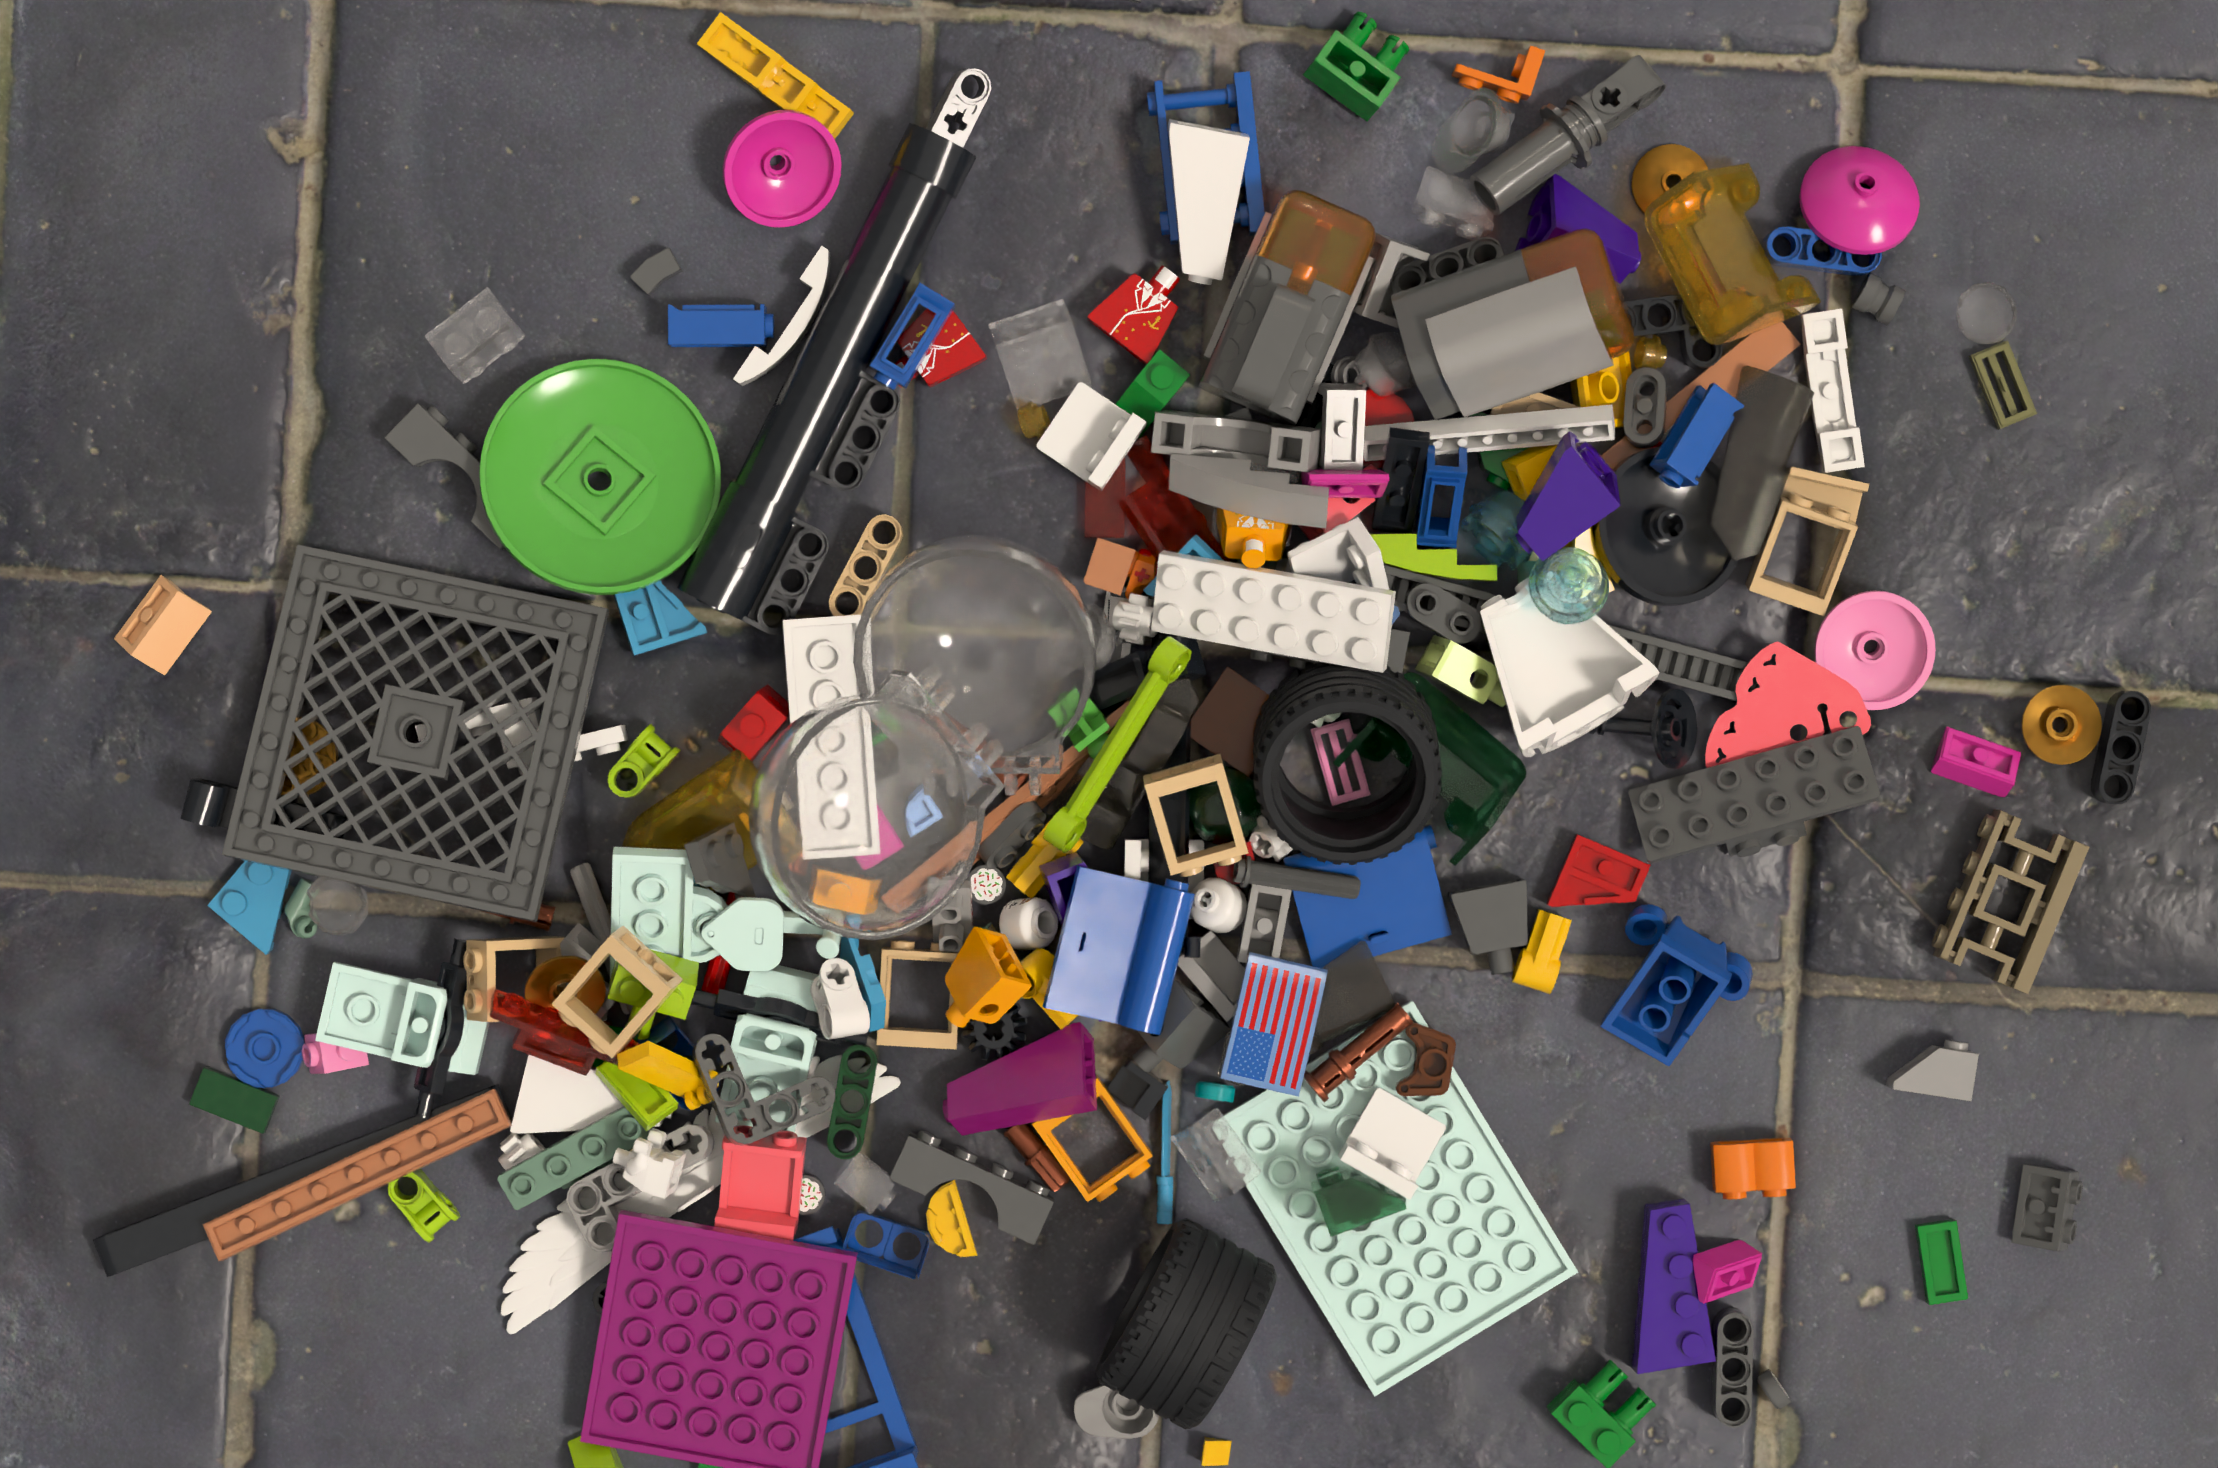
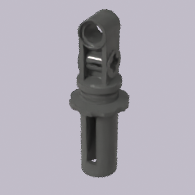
[1470,55,1666,215]

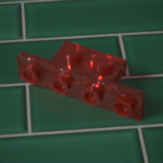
[1117,436,1231,562]
[490,989,640,1076]

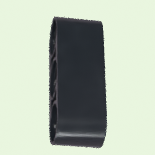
[2091,691,2151,804]

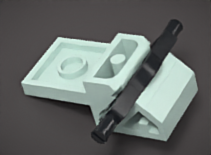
[315,938,490,1118]
[690,965,869,1133]

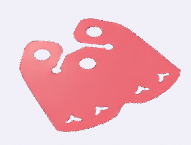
[1705,641,1871,768]

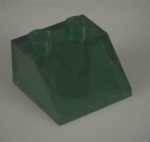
[1310,1166,1407,1237]

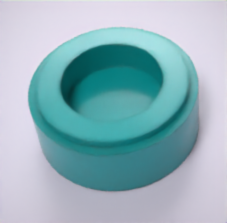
[1194,1081,1235,1102]

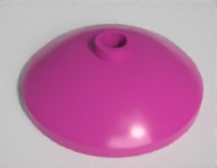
[723,110,842,228]
[1799,146,1920,255]

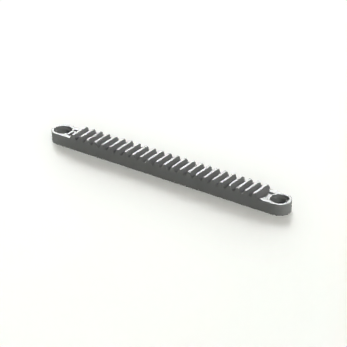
[1349,565,1760,701]

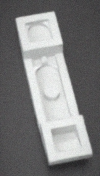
[733,246,830,386]
[1801,309,1865,473]

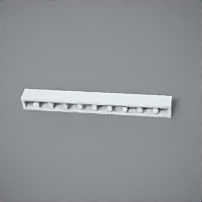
[1364,405,1615,461]

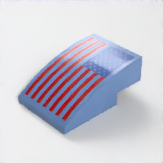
[1220,952,1328,1097]

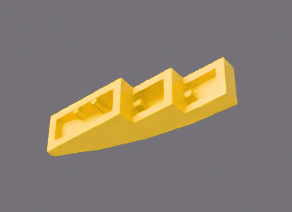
[697,12,854,139]

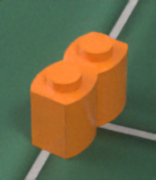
[1710,1138,1796,1200]

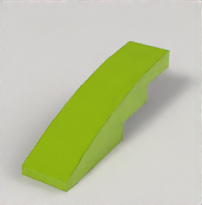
[1370,534,1497,581]

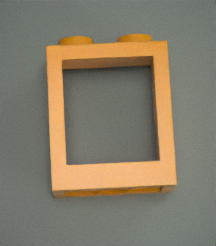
[1032,1075,1153,1202]

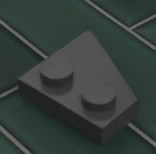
[684,822,755,899]

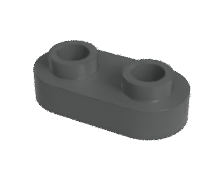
[1623,367,1667,448]
[1406,583,1482,644]
[978,801,1046,868]

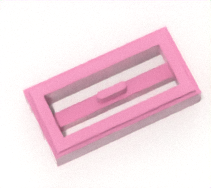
[1310,718,1370,806]

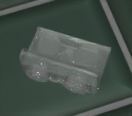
[425,287,525,384]
[1170,1108,1261,1202]

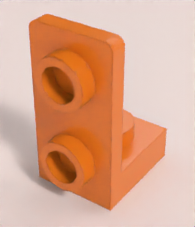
[1452,45,1546,104]

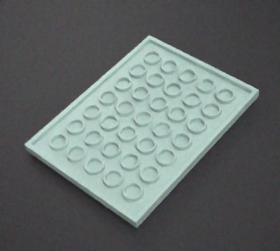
[1208,1000,1578,1397]

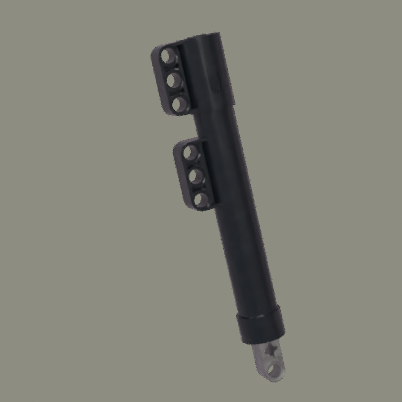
[677,68,991,635]

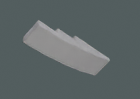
[1169,454,1329,529]

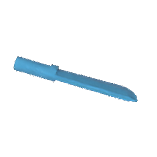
[1156,1080,1173,1224]

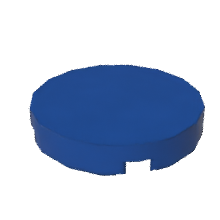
[225,1009,305,1088]

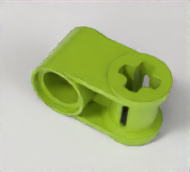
[608,724,681,798]
[388,1169,460,1243]

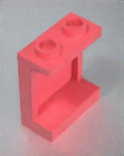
[714,1125,807,1241]

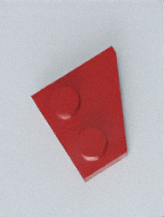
[1546,834,1651,907]

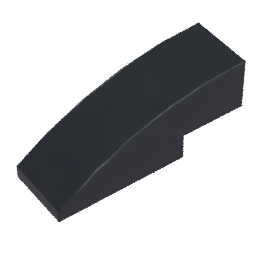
[1078,636,1207,714]

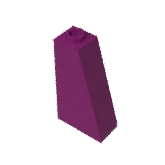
[943,1022,1097,1136]

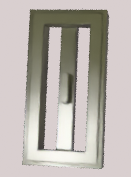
[1968,340,2037,429]

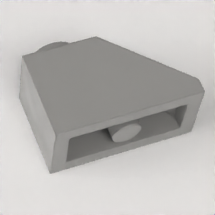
[1886,1040,1979,1101]

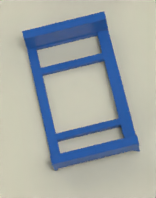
[793,1226,919,1468]

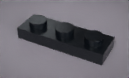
[1372,427,1430,534]

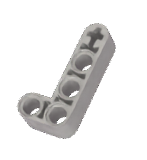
[566,1125,714,1252]

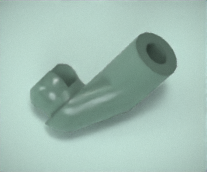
[284,877,318,939]

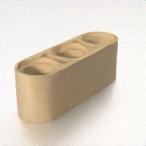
[829,514,903,616]

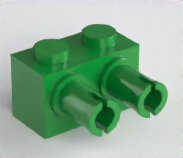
[1303,11,1409,122]
[1546,1359,1656,1468]

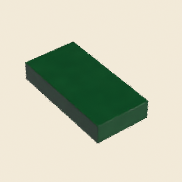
[189,1066,280,1134]

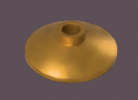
[1631,144,1711,224]
[2021,685,2102,765]
[525,956,606,1027]

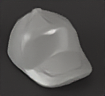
[1074,1385,1159,1439]

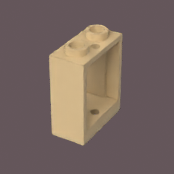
[1745,493,1858,616]
[1143,754,1248,877]
[552,926,683,1058]
[463,936,566,1022]
[876,940,959,1049]

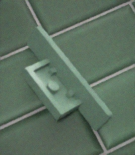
[497,1106,654,1210]

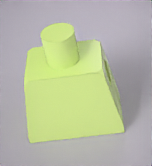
[1415,635,1506,707]

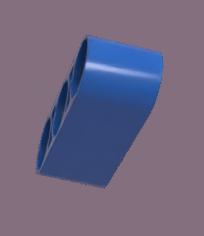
[1761,227,1882,276]

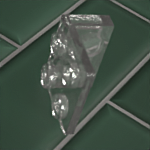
[1411,166,1495,241]
[988,299,1092,411]

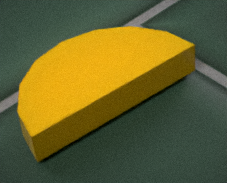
[926,1180,977,1257]

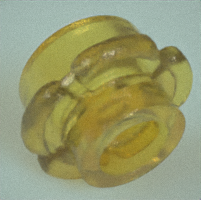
[1634,335,1667,369]
[1017,401,1050,439]

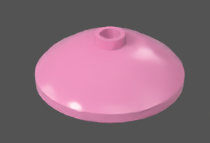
[1814,591,1936,710]

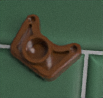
[1395,1022,1456,1096]

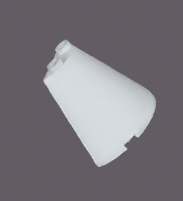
[1480,573,1659,757]

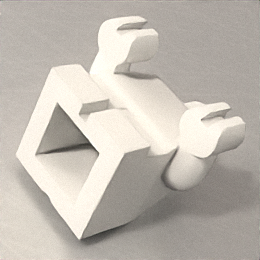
[613,1128,686,1199]

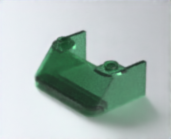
[1333,672,1526,866]

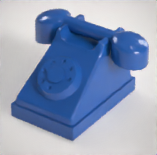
[1600,904,1753,1066]

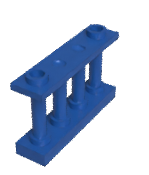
[1147,71,1266,244]

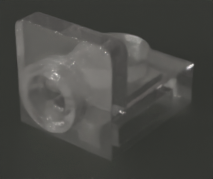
[834,1152,897,1215]

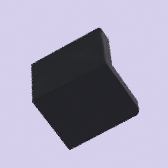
[1107,1057,1168,1120]

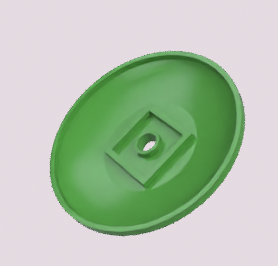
[479,359,721,595]

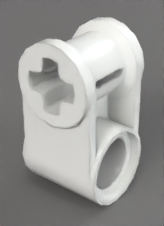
[810,958,870,1040]

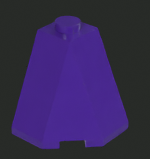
[1515,174,1641,286]
[1516,431,1621,562]

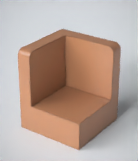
[1084,538,1136,596]

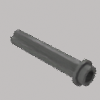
[1233,855,1361,899]

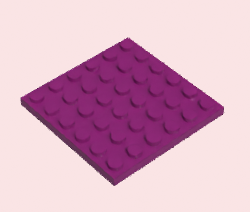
[580,1209,858,1468]

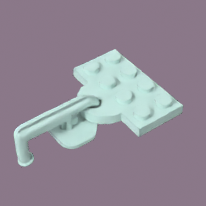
[610,847,841,978]

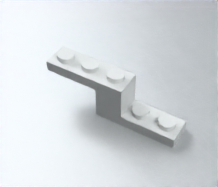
[415,697,629,775]

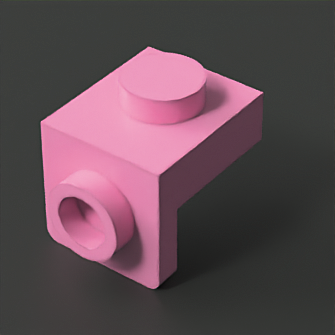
[302,1033,369,1074]

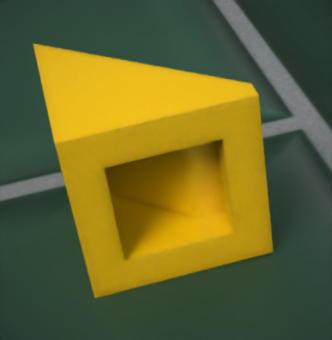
[1201,1437,1232,1466]

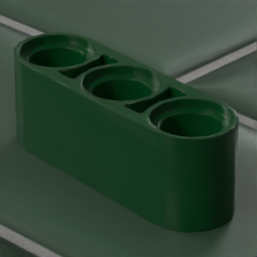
[827,1044,878,1159]

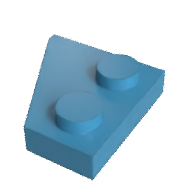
[207,861,291,955]

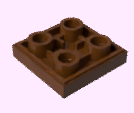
[1191,666,1269,777]

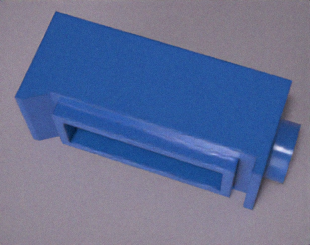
[870,283,955,390]
[668,304,774,347]
[1650,383,1745,489]
[1416,445,1467,548]

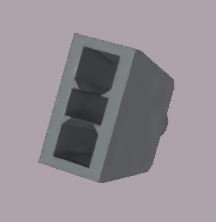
[1448,878,1528,975]
[1132,980,1231,1073]

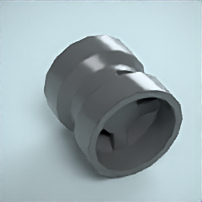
[1851,272,1906,326]

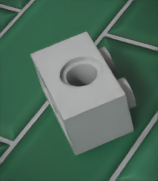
[1236,884,1292,963]

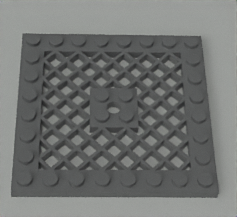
[222,544,609,922]

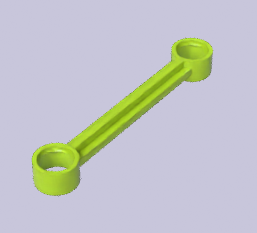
[1043,636,1192,853]

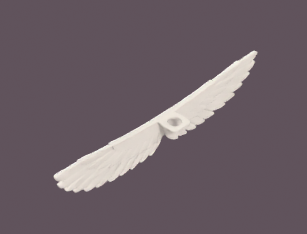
[501,1055,901,1334]

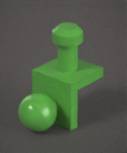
[1049,687,1111,759]

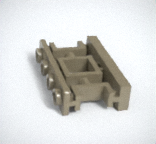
[1931,809,2090,994]

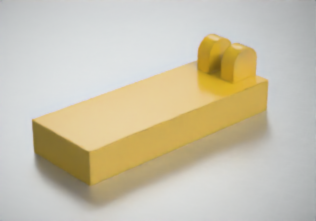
[617,1041,719,1110]

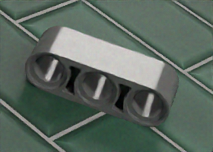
[1710,1307,1753,1428]

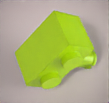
[607,949,699,1040]

